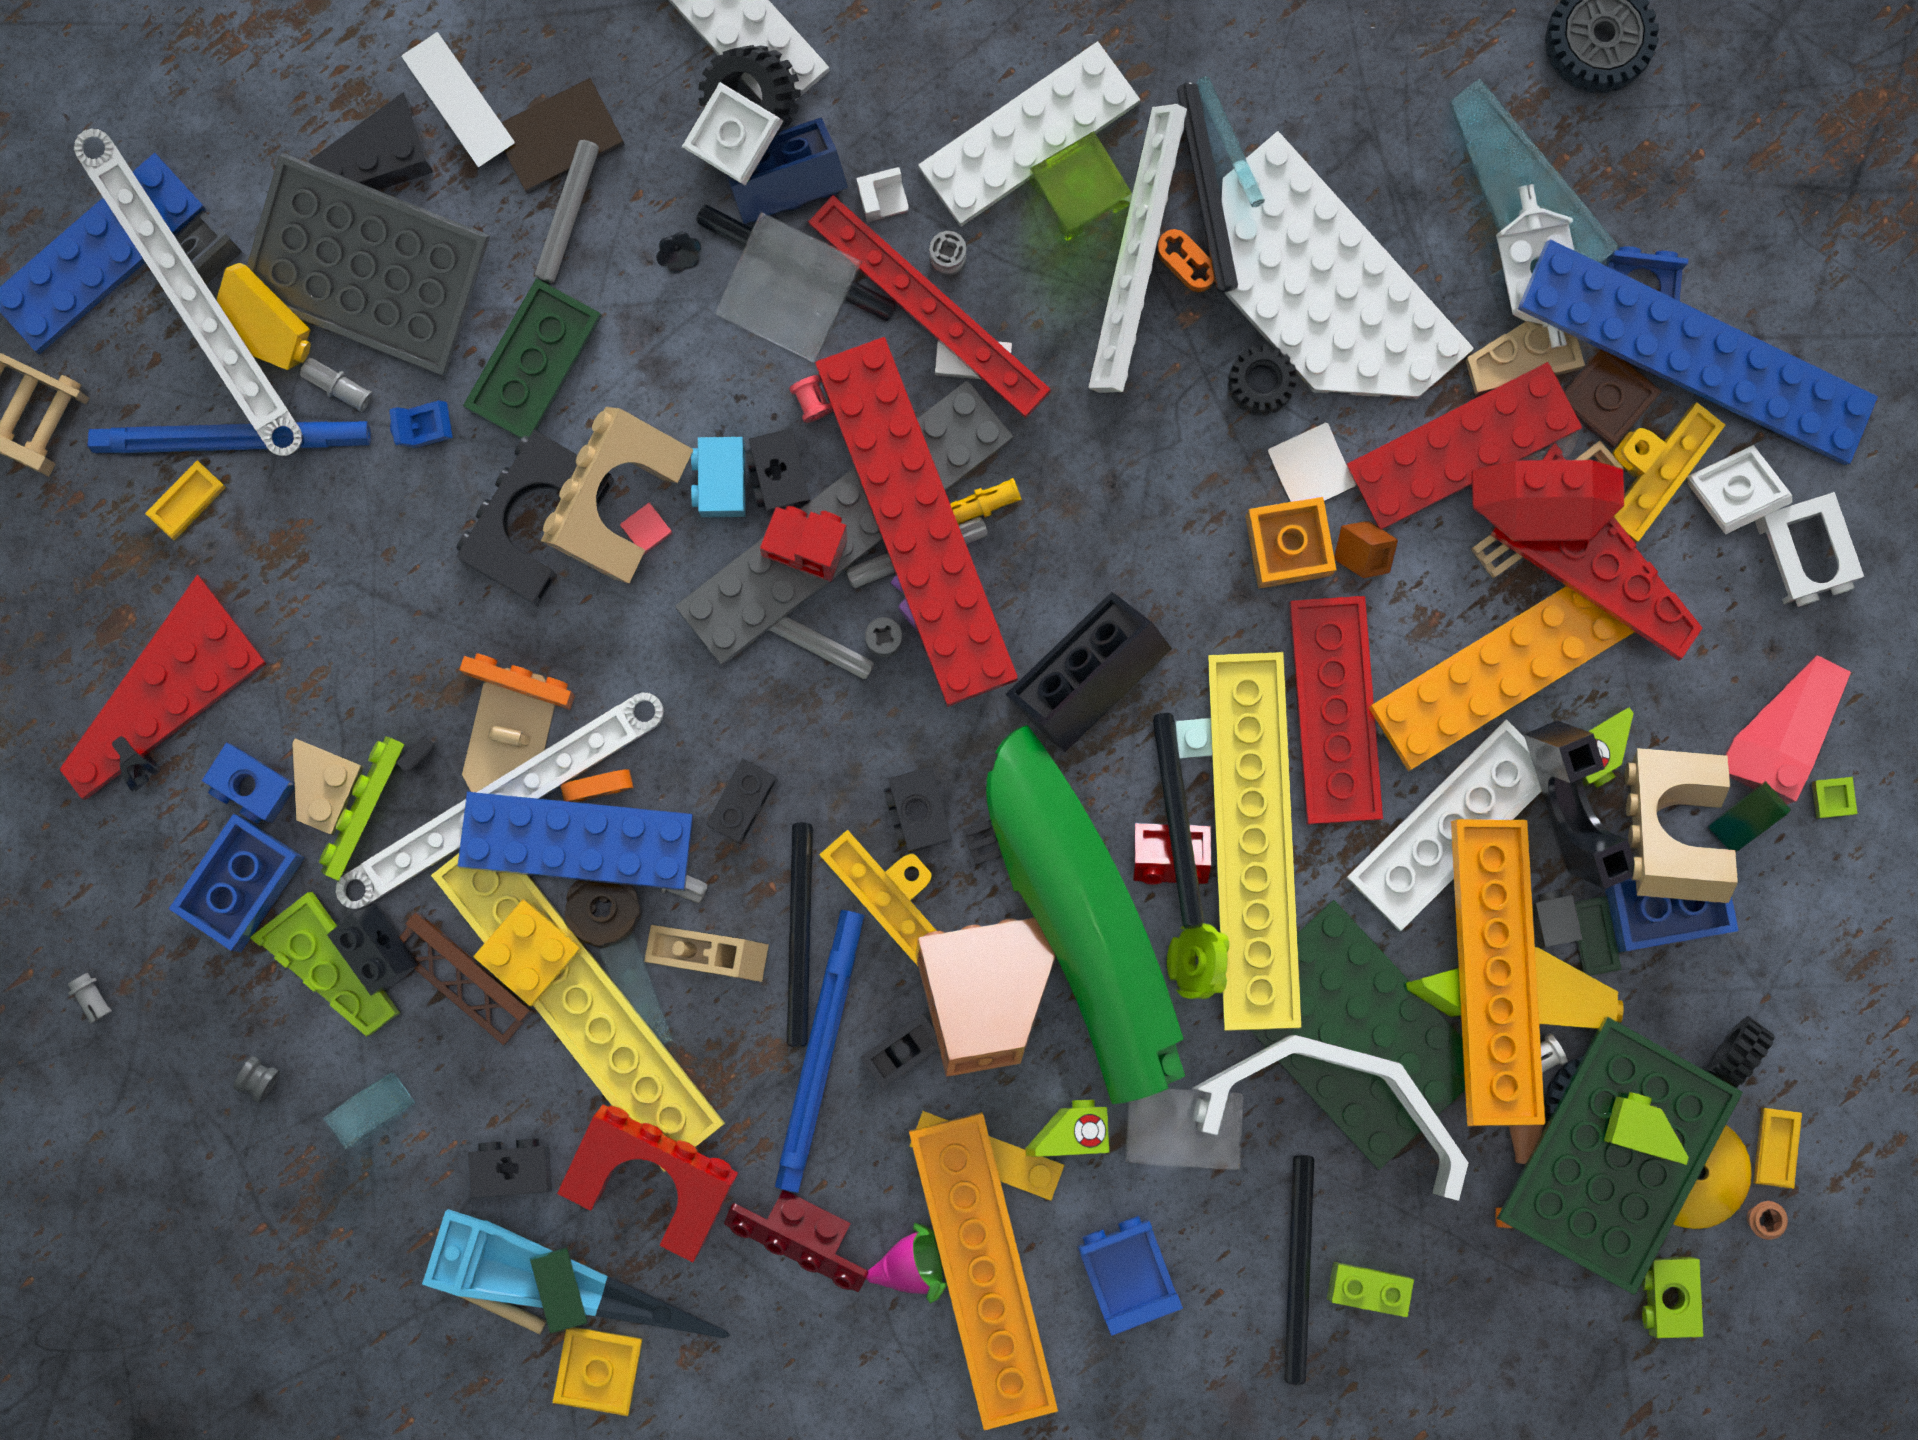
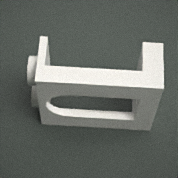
[1755,492,1864,607]

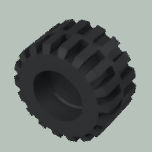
[698,45,801,134]

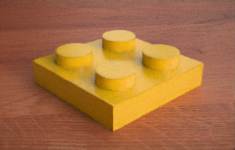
[473,899,582,1006]

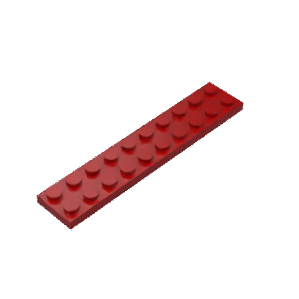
[815,336,1018,707]

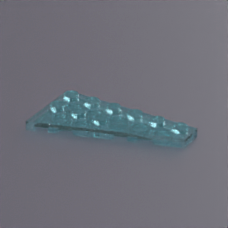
[1449,78,1620,273]

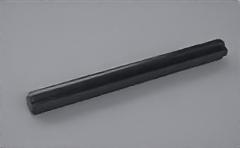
[1177,82,1238,293]
[696,205,896,321]
[1153,713,1204,929]
[787,822,813,1047]
[1284,1155,1315,1385]

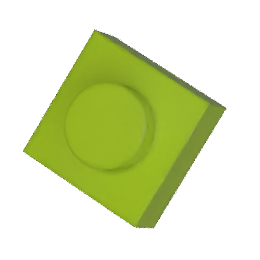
[1812,777,1858,819]

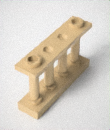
[0,353,90,477]

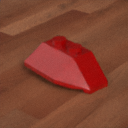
[1472,460,1624,541]

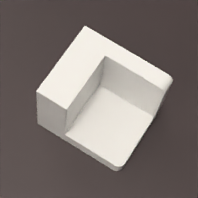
[856,167,909,223]

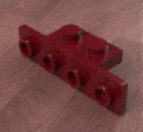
[724,1190,869,1292]

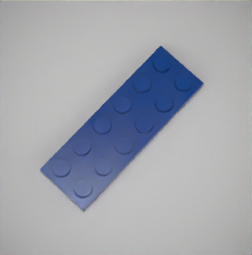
[0,153,206,355]
[458,792,693,891]

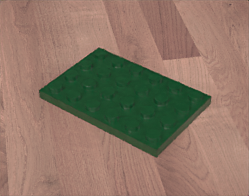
[1249,900,1465,1170]
[1497,1017,1743,1295]

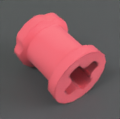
[789,375,833,423]

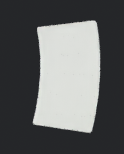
[1268,423,1356,502]

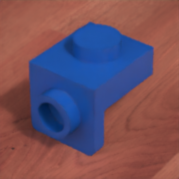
[389,400,453,448]

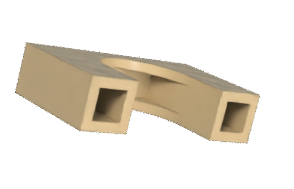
[541,407,693,583]
[1624,748,1738,903]

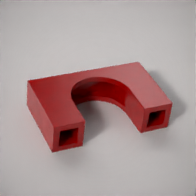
[557,1104,738,1263]

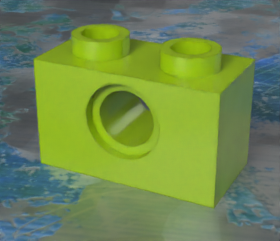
[1641,1257,1703,1338]
[1327,1262,1414,1317]

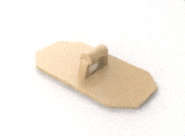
[462,668,555,792]

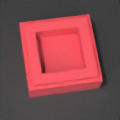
[620,502,673,555]

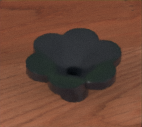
[656,231,701,273]

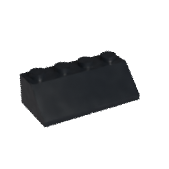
[1006,592,1172,752]

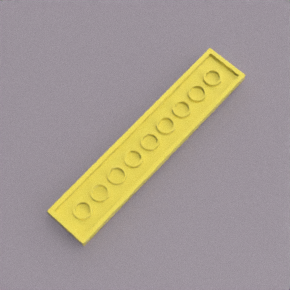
[1208,652,1301,1031]
[431,853,725,1172]

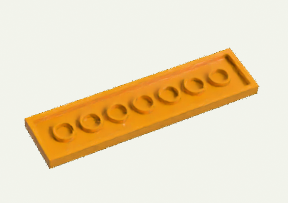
[1368,586,1634,771]
[1451,819,1545,1126]
[909,1112,1058,1431]

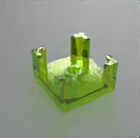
[1029,131,1132,241]

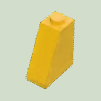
[216,263,311,370]
[1535,947,1624,1029]

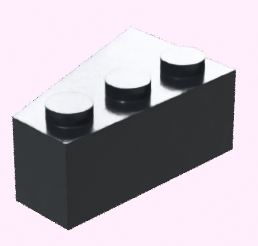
[309,92,433,190]

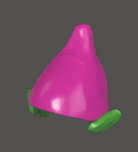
[866,1223,947,1304]

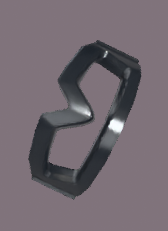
[112,736,161,792]

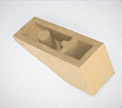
[644,925,769,982]

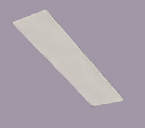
[401,32,515,167]

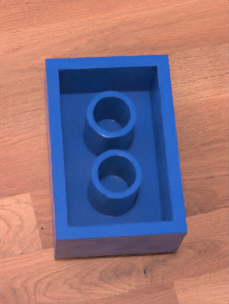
[169,814,305,952]
[1605,879,1739,952]

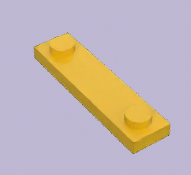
[909,1111,1065,1201]

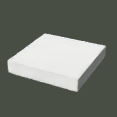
[682,82,783,185]
[1687,445,1792,534]

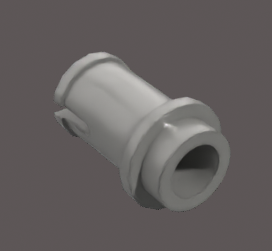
[68,973,112,1024]

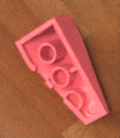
[1725,655,1851,804]

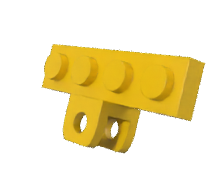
[1612,402,1725,543]
[819,830,937,966]

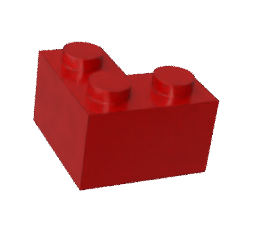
[760,506,847,582]

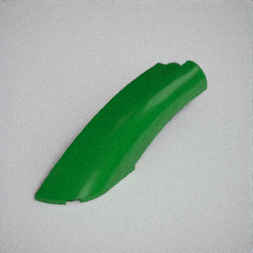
[986,725,1185,1104]

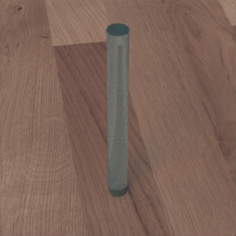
[1196,76,1265,207]

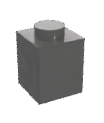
[1532,890,1583,948]

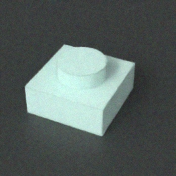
[1175,718,1212,760]

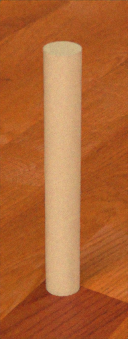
[458,1296,547,1334]

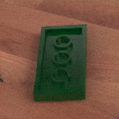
[463,278,602,439]

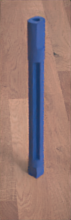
[88,421,371,454]
[775,910,865,1193]

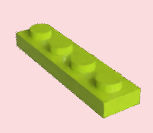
[319,736,404,881]

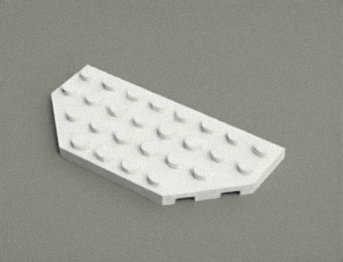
[1221,131,1474,399]

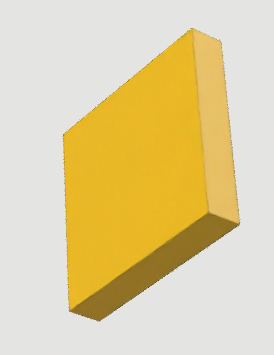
[553,1327,643,1416]

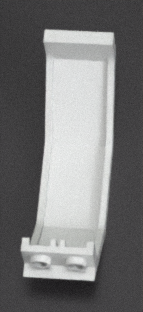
[1192,1035,1468,1201]

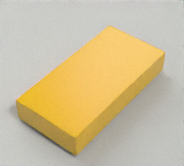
[145,460,226,541]
[1753,1108,1802,1189]

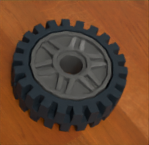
[1545,0,1659,93]

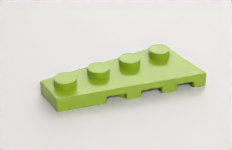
[250,892,400,1037]

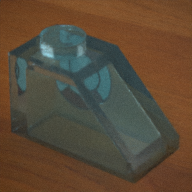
[323,1072,415,1149]

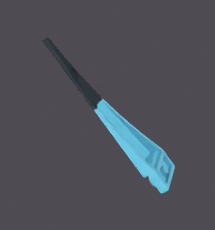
[422,1209,729,1338]

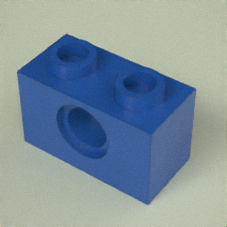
[202,742,295,824]

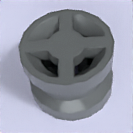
[865,617,903,658]
[233,1056,280,1104]

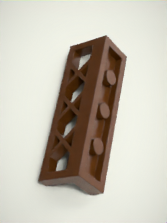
[399,912,534,1046]

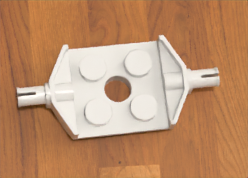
[1496,184,1574,348]

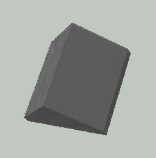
[175,210,242,285]

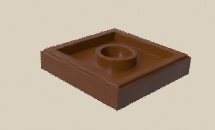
[1564,349,1662,449]

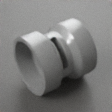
[929,231,966,276]

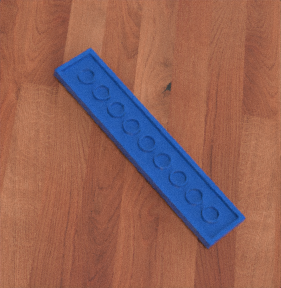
[1518,239,1878,465]

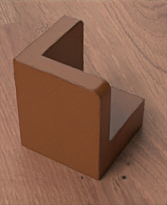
[1334,521,1398,578]

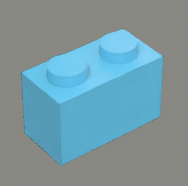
[691,437,746,517]

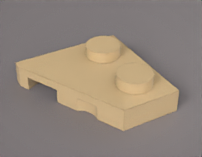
[292,738,363,836]

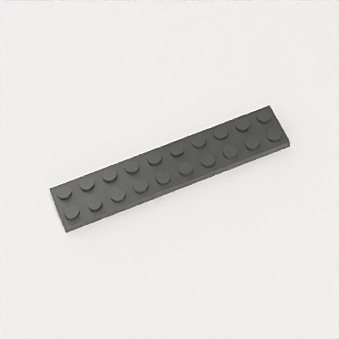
[675,380,1014,666]

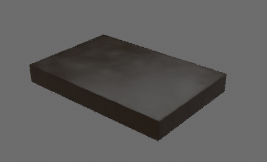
[501,78,625,194]

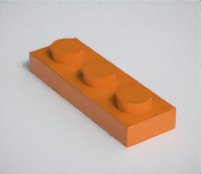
[459,653,575,710]

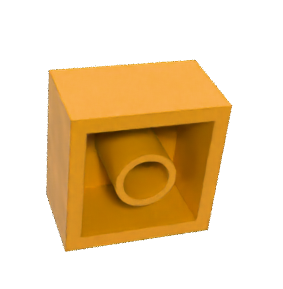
[1245,497,1336,589]

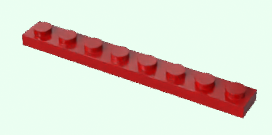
[808,195,1051,419]

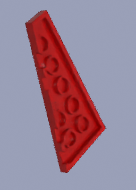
[1491,443,1703,661]
[60,574,267,800]

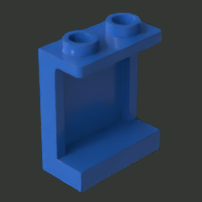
[1077,1216,1183,1336]

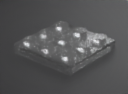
[715,212,863,363]

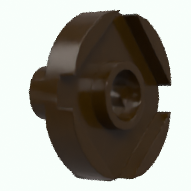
[564,880,642,949]

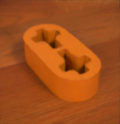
[1157,229,1215,292]
[560,769,634,802]

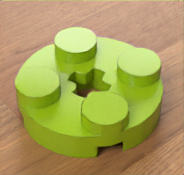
[1167,923,1230,999]

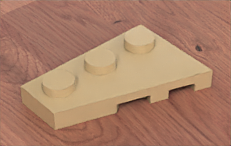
[1466,321,1585,396]

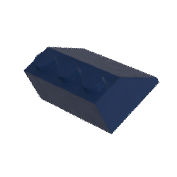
[725,117,848,224]

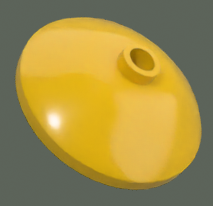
[1673,1125,1752,1229]

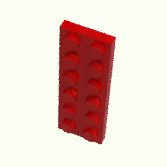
[1347,362,1583,530]
[1289,596,1383,825]

